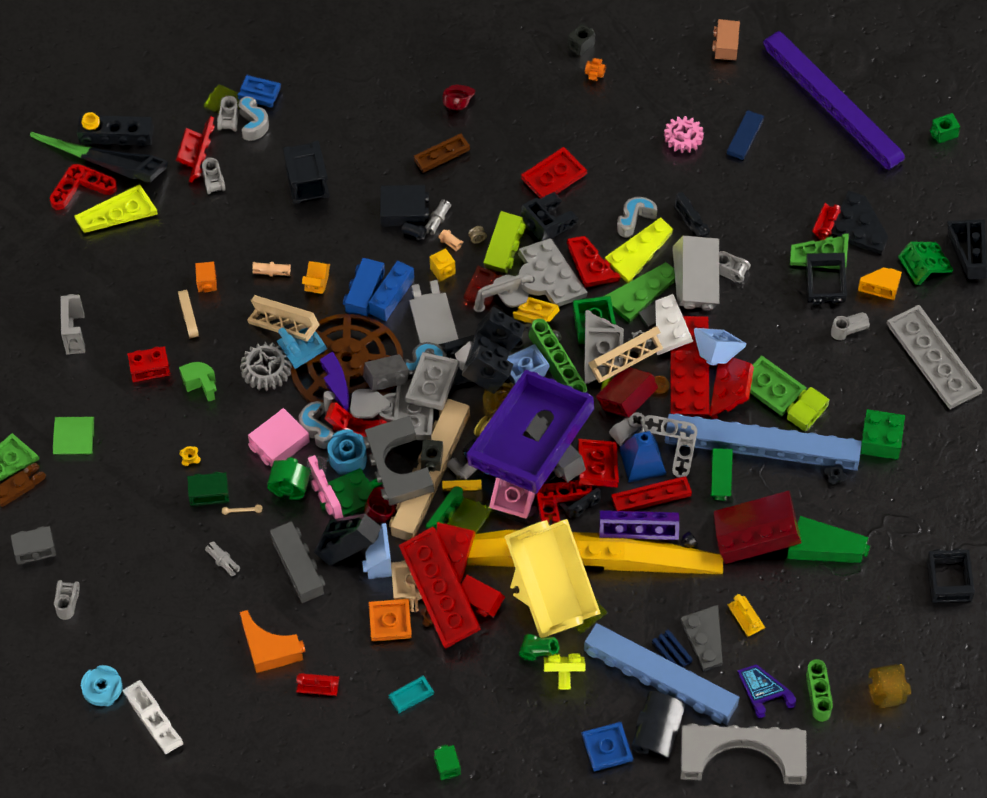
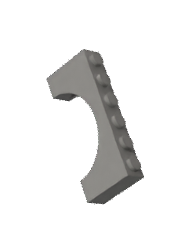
[681,724,806,784]

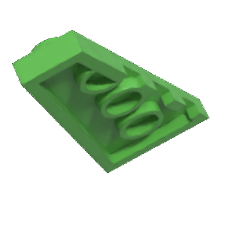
[604,262,675,323]

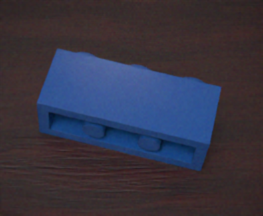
[343,258,385,317]
[369,260,414,322]

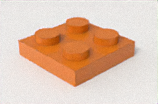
[369,599,412,641]

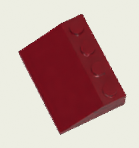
[714,491,802,564]

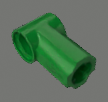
[519,634,560,661]

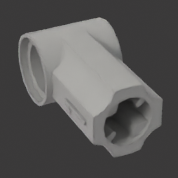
[831,312,870,340]

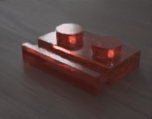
[463,265,502,309]

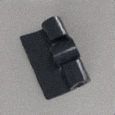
[631,691,686,758]

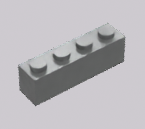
[270,521,325,603]

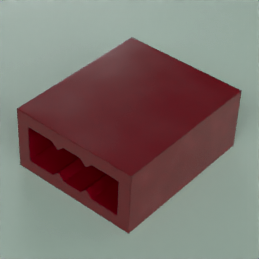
[596,367,658,418]

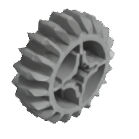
[240,342,292,391]

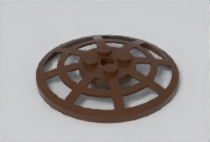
[290,314,403,407]

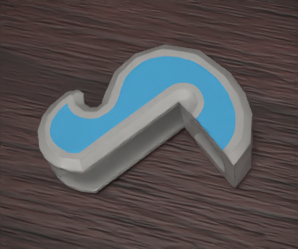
[238,96,269,141]
[617,197,657,237]
[299,401,333,449]

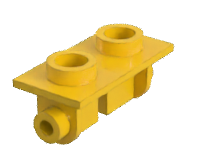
[728,594,765,637]

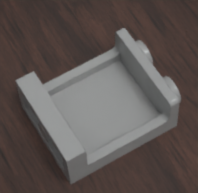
[61,294,85,355]

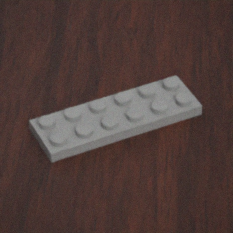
[887,305,983,410]

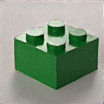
[573,296,616,344]
[860,409,905,460]

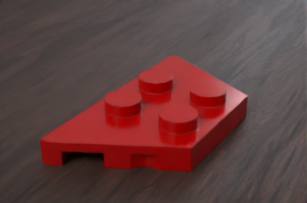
[709,357,754,420]

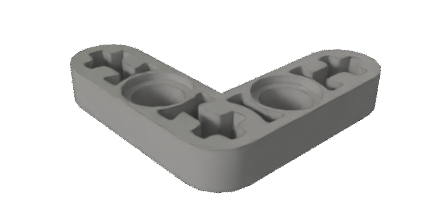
[642,415,697,478]

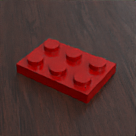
[521,147,587,198]
[577,439,619,488]

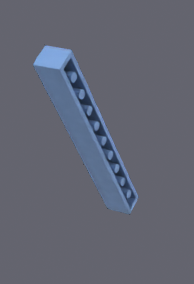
[665,414,862,470]

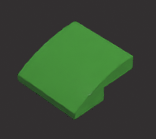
[53,417,94,455]

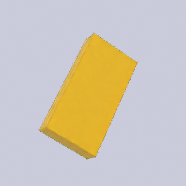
[442,480,482,491]

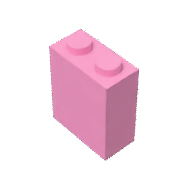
[248,408,310,467]

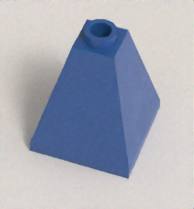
[619,431,666,482]

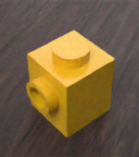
[430,248,456,282]

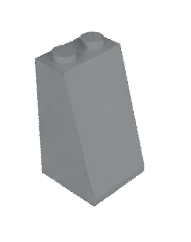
[672,236,719,311]

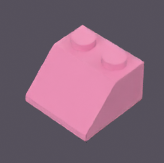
[489,477,536,518]

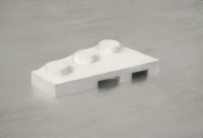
[656,294,693,355]

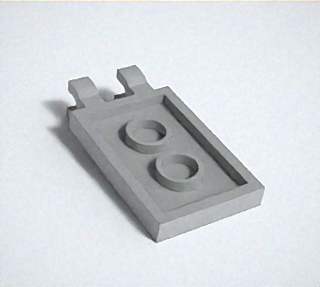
[409,280,458,347]

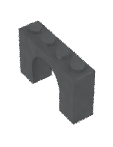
[363,415,435,506]

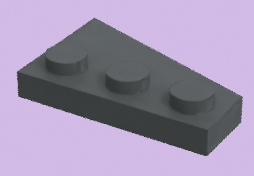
[681,605,723,672]

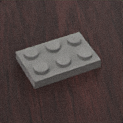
[405,352,459,410]

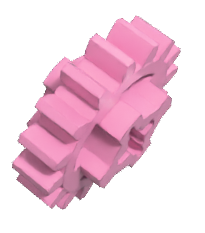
[664,116,704,153]

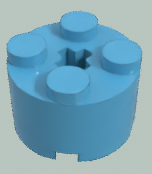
[327,429,367,475]

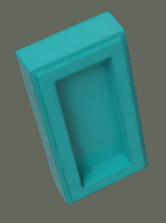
[389,675,434,713]

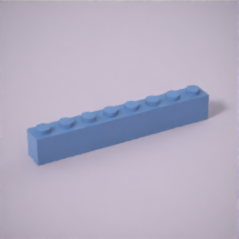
[584,623,739,725]

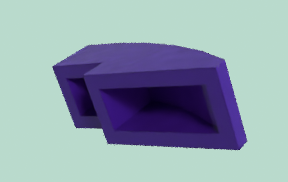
[320,351,350,412]

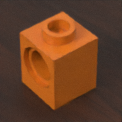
[195,262,217,292]

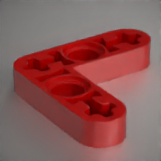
[50,164,117,210]
[536,480,592,524]

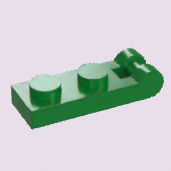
[426,487,463,531]

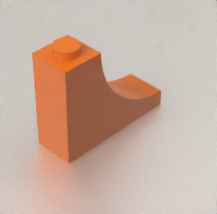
[240,610,305,673]

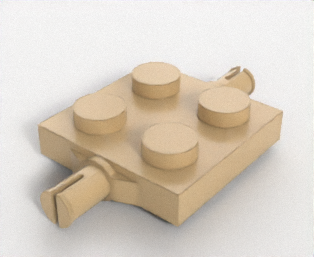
[391,560,422,612]

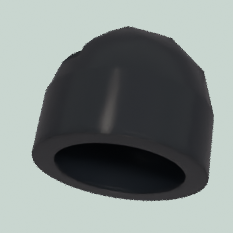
[681,531,698,548]

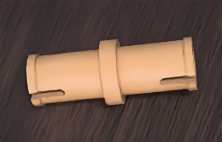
[252,262,291,277]

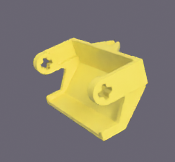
[505,519,601,638]

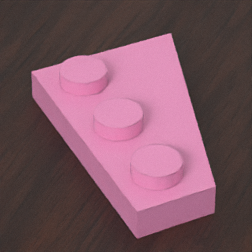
[308,455,343,519]

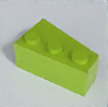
[483,211,526,274]

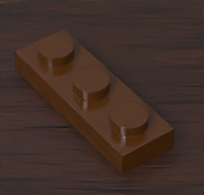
[414,133,470,173]

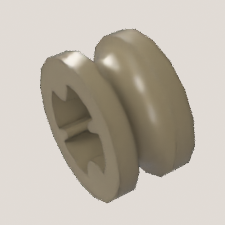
[468,226,487,244]

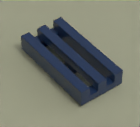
[652,629,693,668]

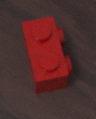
[127,347,170,382]
[461,575,505,618]

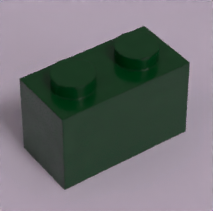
[187,472,229,506]

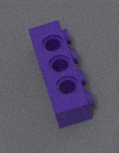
[599,511,679,540]

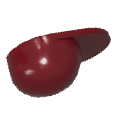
[443,85,475,110]
[364,487,398,524]

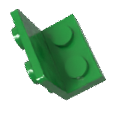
[898,242,953,285]

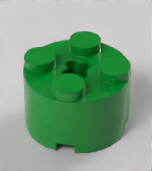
[267,457,311,500]

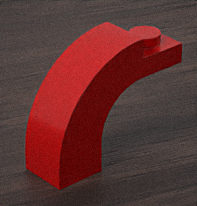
[325,402,387,437]

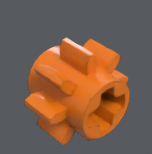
[585,58,606,81]

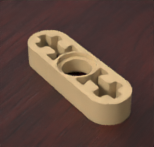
[178,290,199,339]

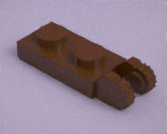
[0,463,46,507]

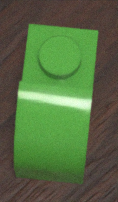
[179,362,217,402]

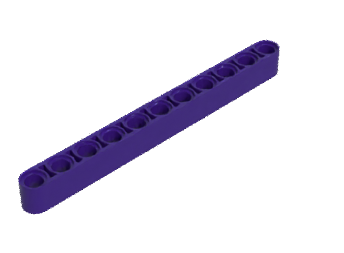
[763,31,905,170]

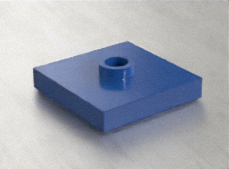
[582,722,633,772]

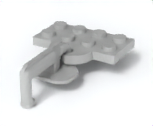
[474,238,588,312]
[323,379,434,440]

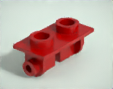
[812,203,841,240]
[296,673,339,696]

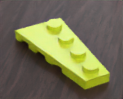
[75,184,158,233]
[605,217,673,283]

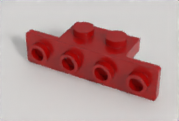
[176,116,215,183]

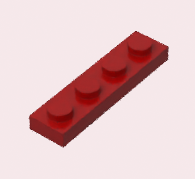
[611,476,692,511]

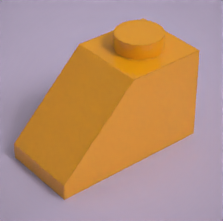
[858,267,902,300]

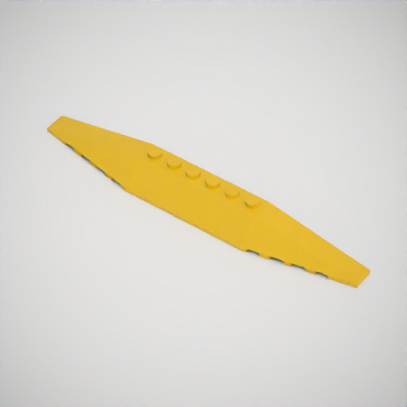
[467,530,723,574]

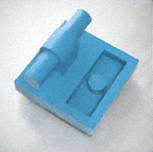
[277,328,327,369]

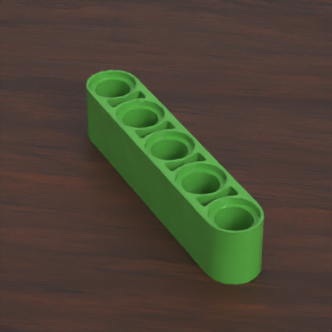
[528,319,587,392]

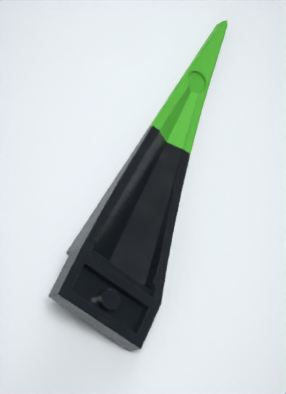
[30,132,168,182]

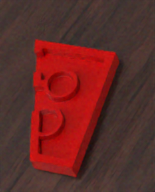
[566,236,621,288]

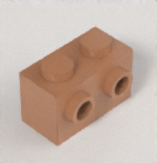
[712,20,740,60]

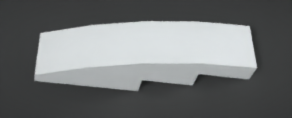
[122,680,183,754]

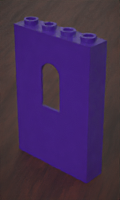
[467,369,594,494]

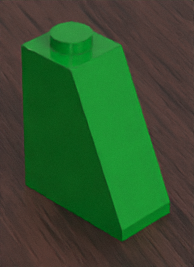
[711,448,733,501]

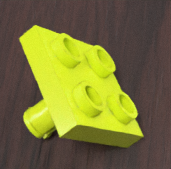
[544,654,585,689]

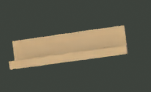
[247,295,319,342]
[588,326,663,383]

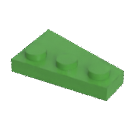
[790,233,849,270]

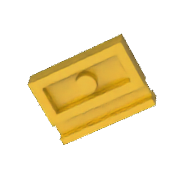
[513,297,560,324]

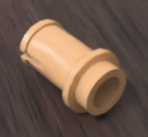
[438,229,463,251]

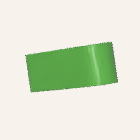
[806,659,833,722]

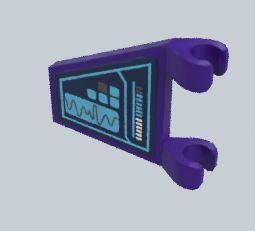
[738,664,796,718]

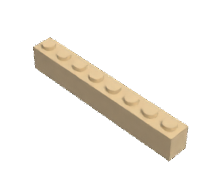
[389,399,470,541]

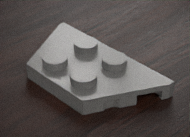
[584,310,624,384]

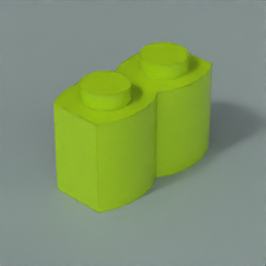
[787,387,830,432]

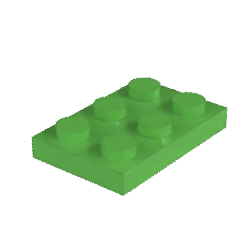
[750,356,807,416]

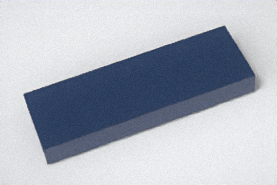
[727,110,764,160]

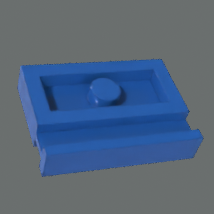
[238,75,281,107]

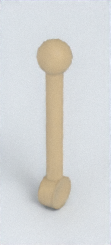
[221,504,263,515]

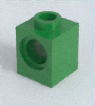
[930,113,961,144]
[434,745,461,780]

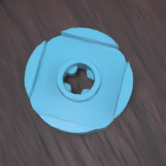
[81,665,122,706]

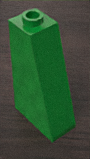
[787,516,870,563]

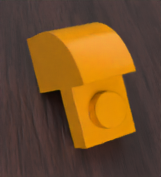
[302,261,330,294]

